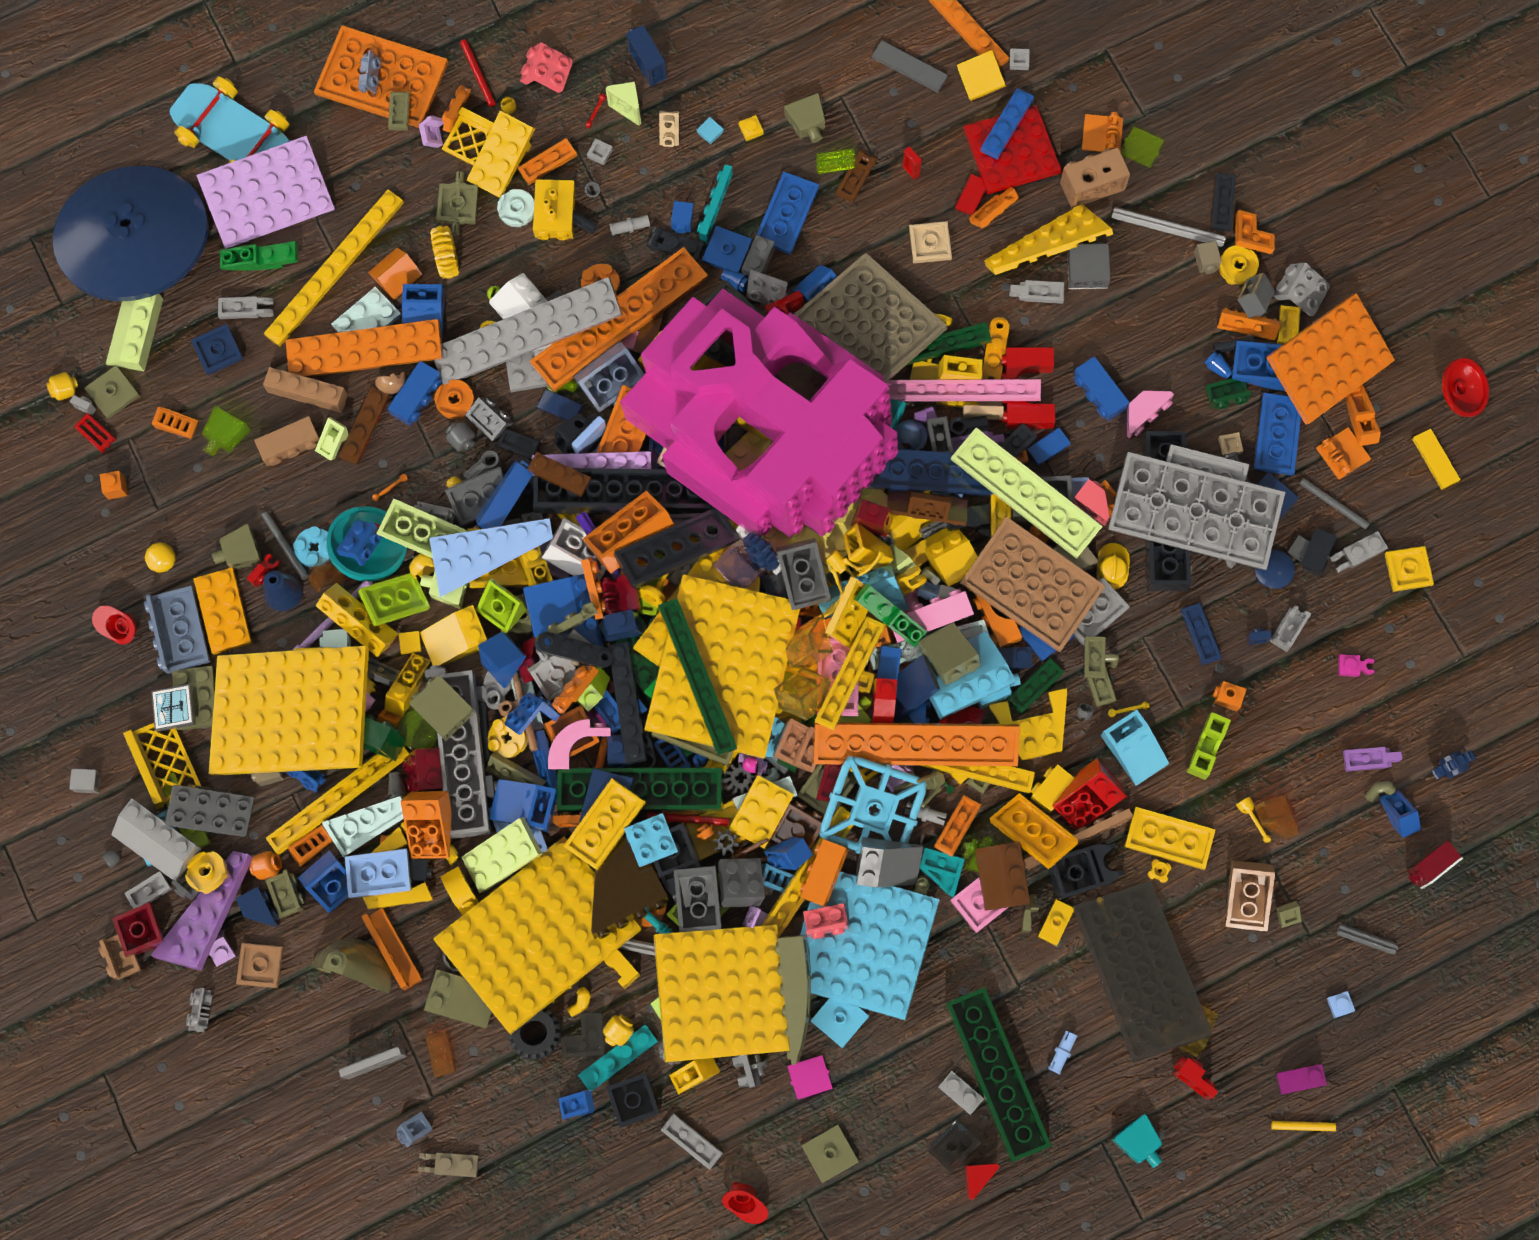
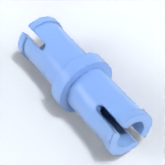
[1048,1030,1078,1074]

